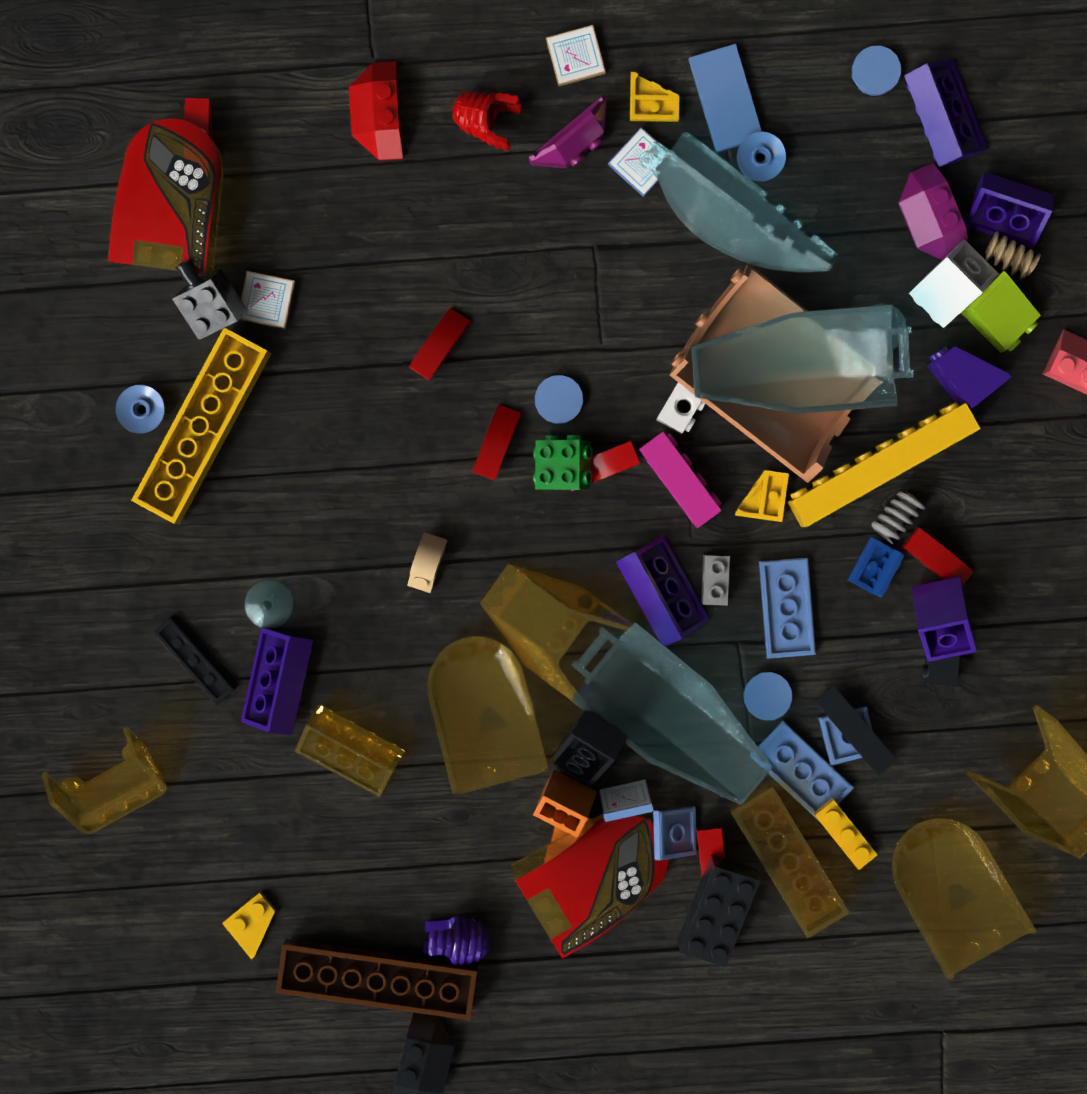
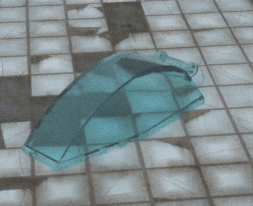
[639,132,838,272]
[691,304,913,414]
[571,622,773,805]

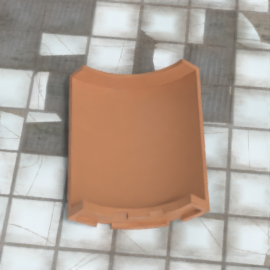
[670,264,884,483]

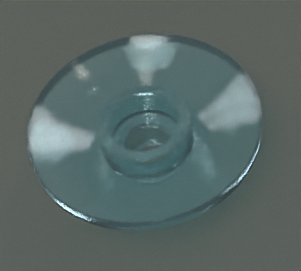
[245,580,293,629]

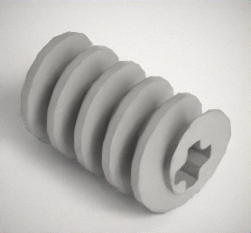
[871,491,926,544]

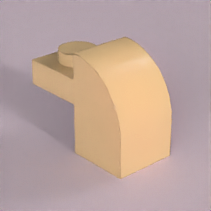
[407,532,447,593]

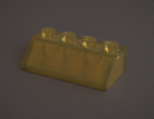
[295,705,404,797]

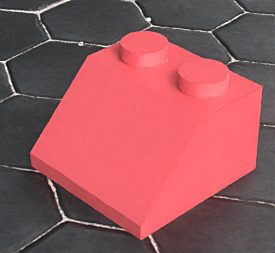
[1043,330,1087,394]

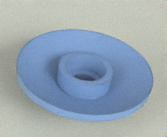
[737,132,786,181]
[116,385,165,434]

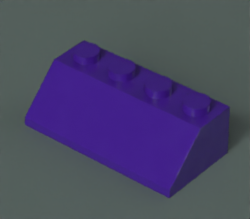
[904,59,988,167]
[616,535,710,647]
[241,627,313,735]

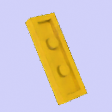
[813,798,877,870]

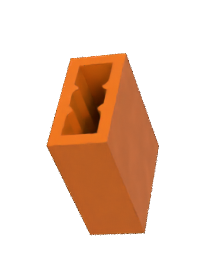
[533,770,597,837]

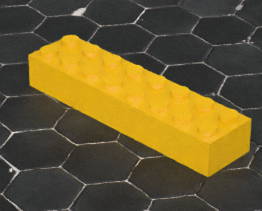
[131,328,272,524]
[787,402,981,527]

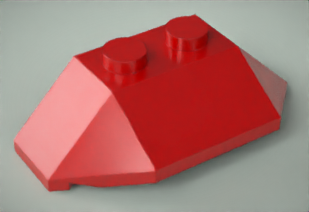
[349,61,403,161]

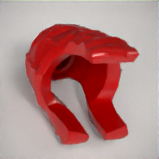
[452,91,523,151]

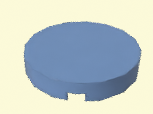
[852,46,901,96]
[535,375,583,424]
[743,672,792,721]

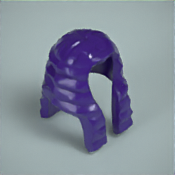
[423,915,491,966]

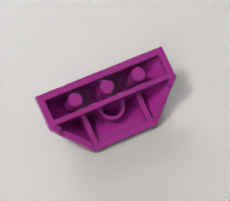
[529,94,607,168]
[898,163,968,261]

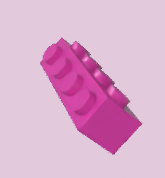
[639,432,722,528]

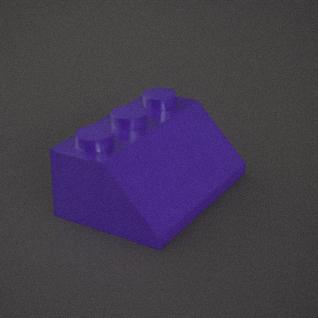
[964,172,1054,249]

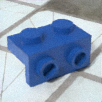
[848,537,904,597]

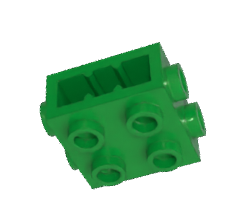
[533,435,593,490]

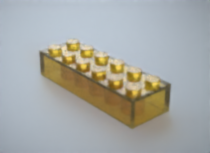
[729,783,849,939]

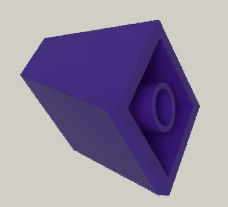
[927,346,1011,409]
[911,577,977,662]

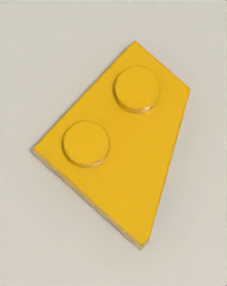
[630,72,679,122]
[735,470,789,522]
[222,891,276,959]

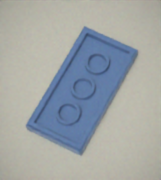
[688,44,762,153]
[759,558,816,659]
[749,720,854,822]

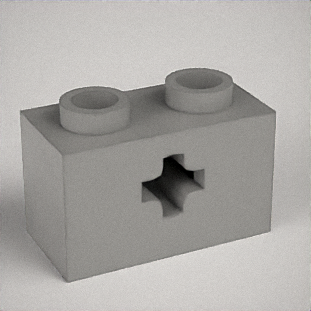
[701,555,730,606]

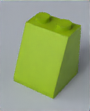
[961,271,1041,353]

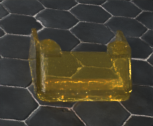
[41,727,167,834]

